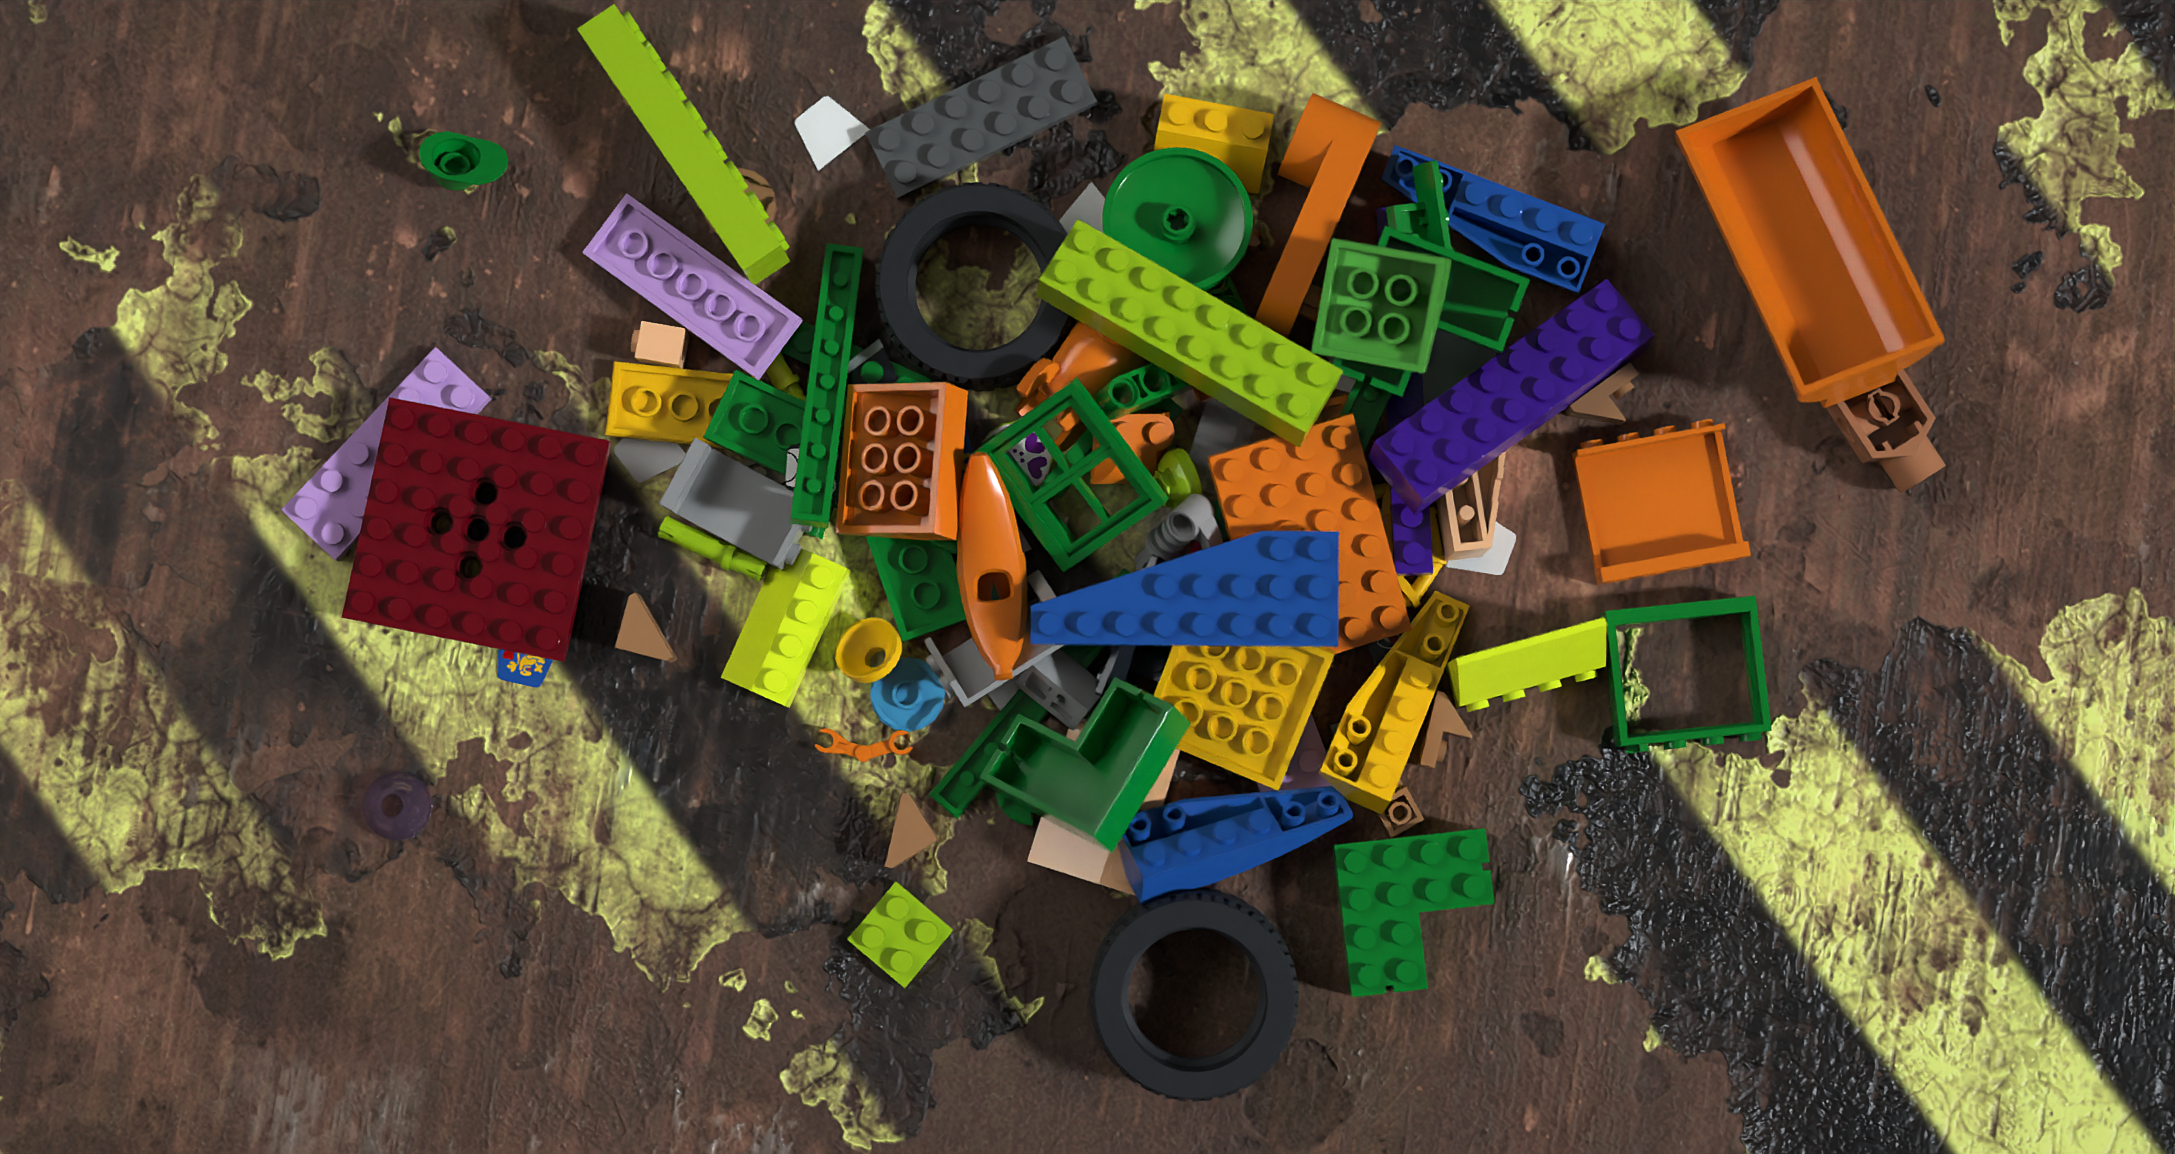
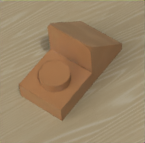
[1564,362,1639,425]
[1417,691,1473,769]

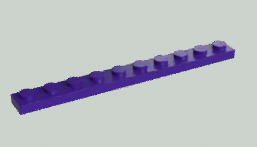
[1375,207,1433,576]

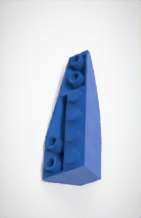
[1381,145,1605,294]
[1118,786,1353,905]

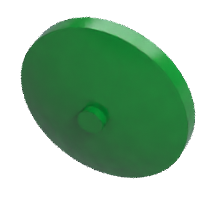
[1102,147,1253,291]

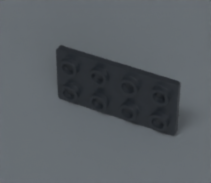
[1095,554,1173,698]

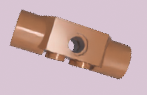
[1826,369,1945,494]

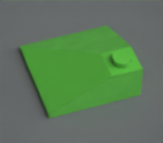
[1311,238,1452,373]

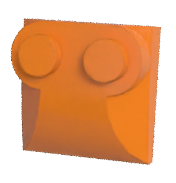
[1090,409,1174,484]

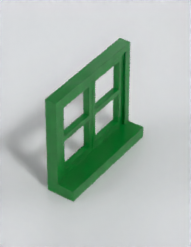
[972,377,1169,572]

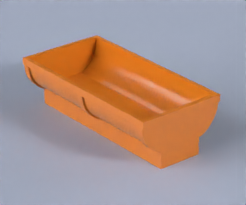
[1675,77,1945,409]

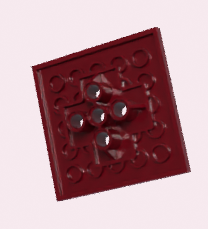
[341,397,612,662]

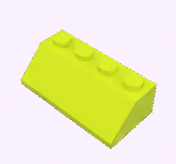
[721,549,850,708]

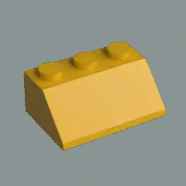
[1154,93,1274,195]

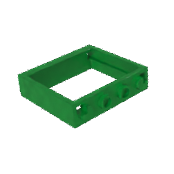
[1600,596,1772,754]

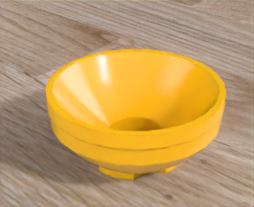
[835,617,902,683]

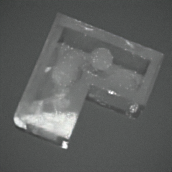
[1189,397,1255,502]

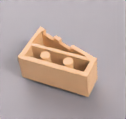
[1436,451,1506,561]

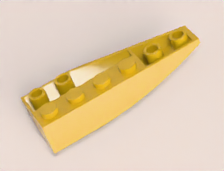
[1319,591,1470,814]

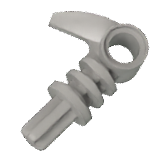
[1134,494,1223,571]

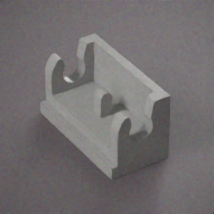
[1015,648,1100,731]

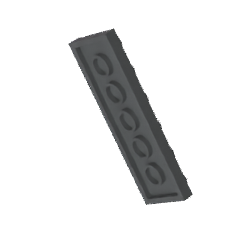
[865,36,1097,201]

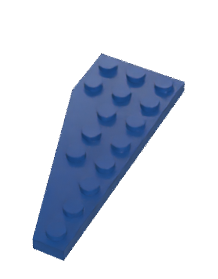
[1030,531,1339,647]

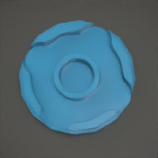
[870,657,945,732]

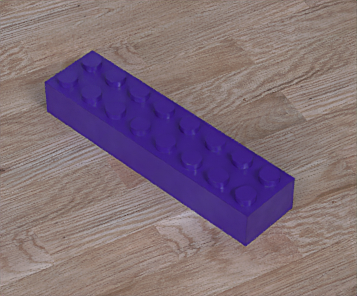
[1368,279,1654,515]

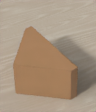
[615,592,677,663]
[885,793,939,868]

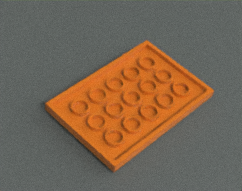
[1206,413,1412,654]

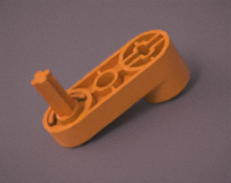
[1254,93,1382,339]

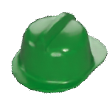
[419,131,508,191]

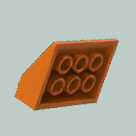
[835,382,968,540]

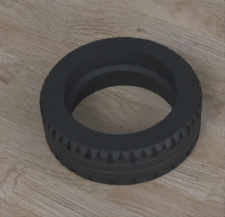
[876,182,1077,392]
[1090,887,1299,1102]

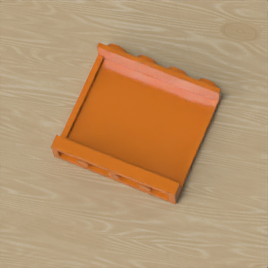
[1572,419,1751,585]

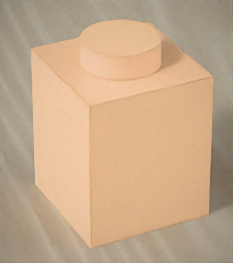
[631,321,690,369]

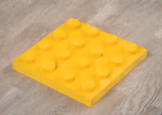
[1153,646,1336,791]

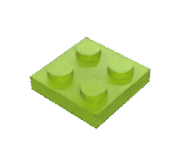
[847,881,954,988]

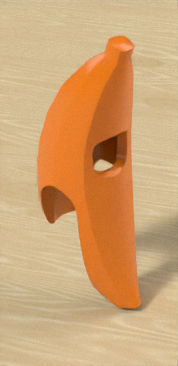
[956,452,1028,681]

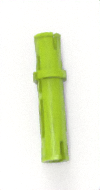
[658,515,769,582]

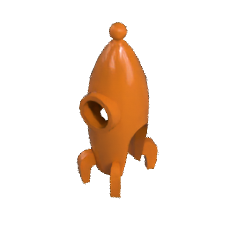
[1014,320,1148,452]

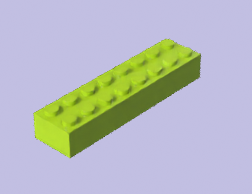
[577,4,790,285]
[1036,219,1343,448]

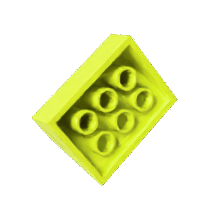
[1445,617,1607,712]

